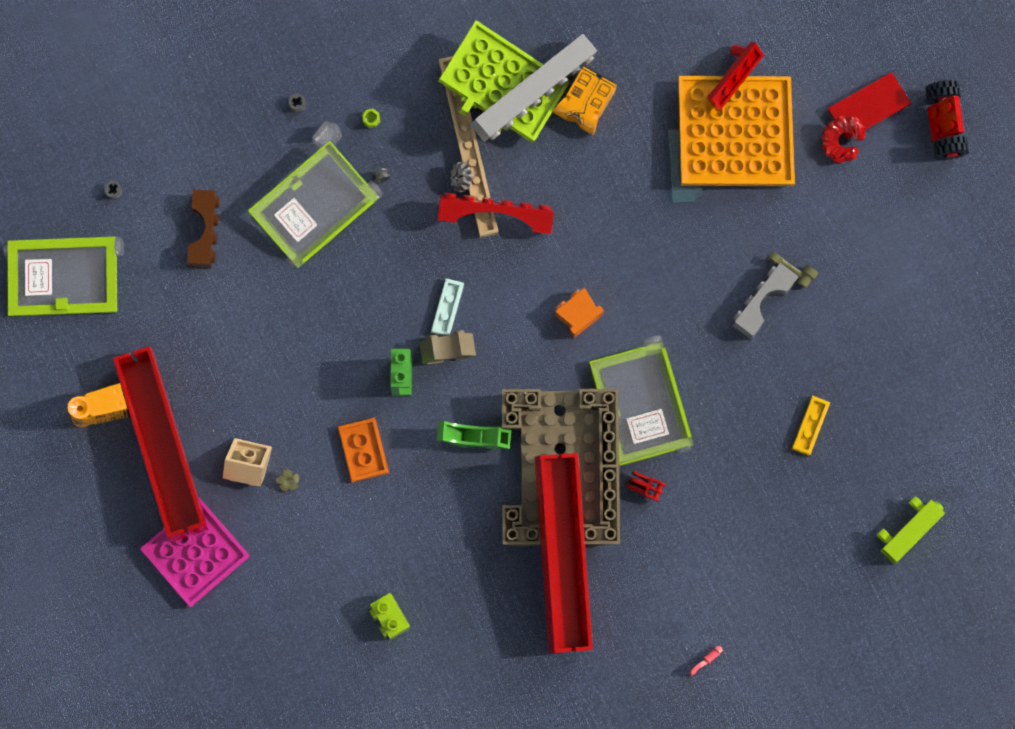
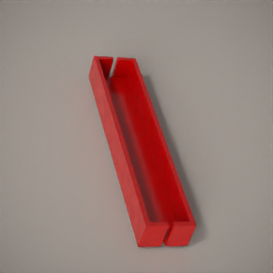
[113,346,209,542]
[534,453,593,653]

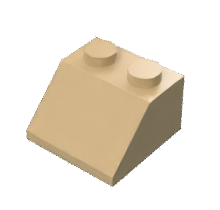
[223,438,272,487]

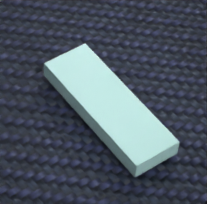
[431,278,464,336]

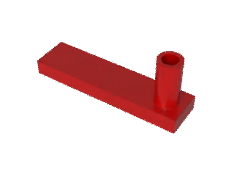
[707,42,764,111]

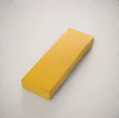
[792,396,830,456]

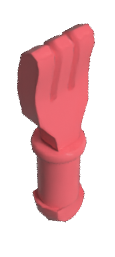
[690,646,723,676]

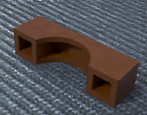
[187,189,220,269]

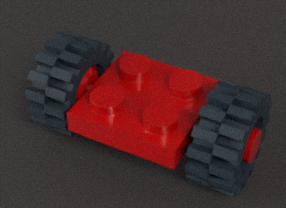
[925,80,969,160]

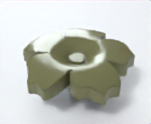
[276,469,300,492]

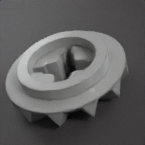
[450,162,472,192]

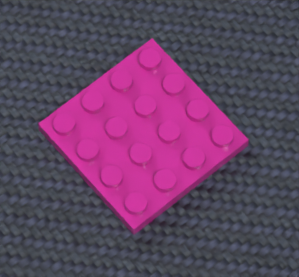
[140,498,250,608]

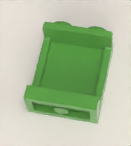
[391,349,412,396]

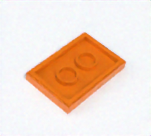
[338,417,389,483]

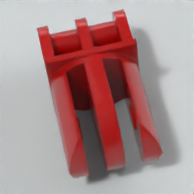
[625,471,666,502]

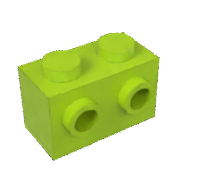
[369,593,411,640]

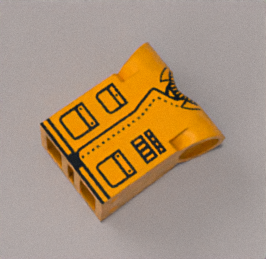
[552,66,616,135]
[68,383,129,428]

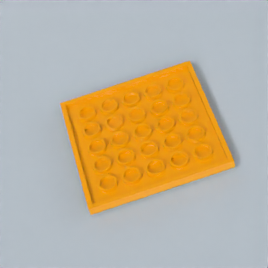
[678,76,795,186]

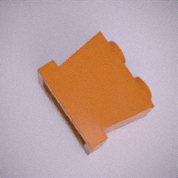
[555,288,604,338]

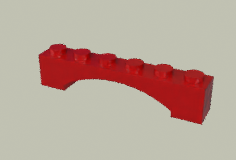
[437,193,554,234]

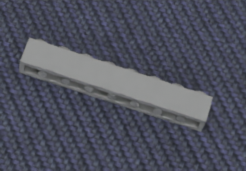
[470,34,597,142]

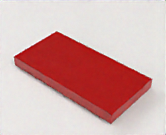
[828,72,911,141]

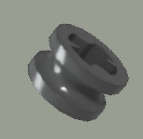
[289,94,306,112]
[372,168,391,184]
[104,181,123,200]

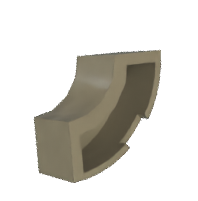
[419,330,476,364]

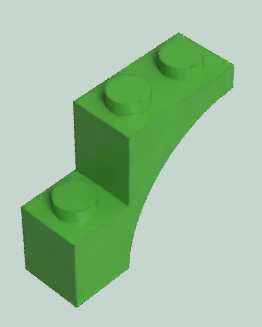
[437,421,511,450]

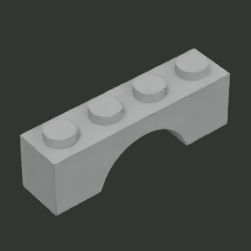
[733,263,798,340]

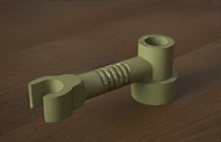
[769,252,819,288]

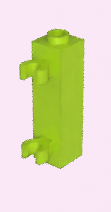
[876,496,945,564]

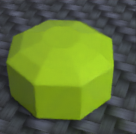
[362,109,380,128]

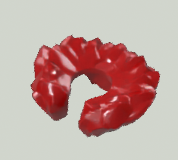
[821,116,866,163]

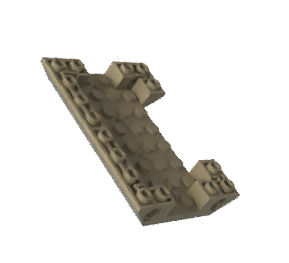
[502,389,620,546]

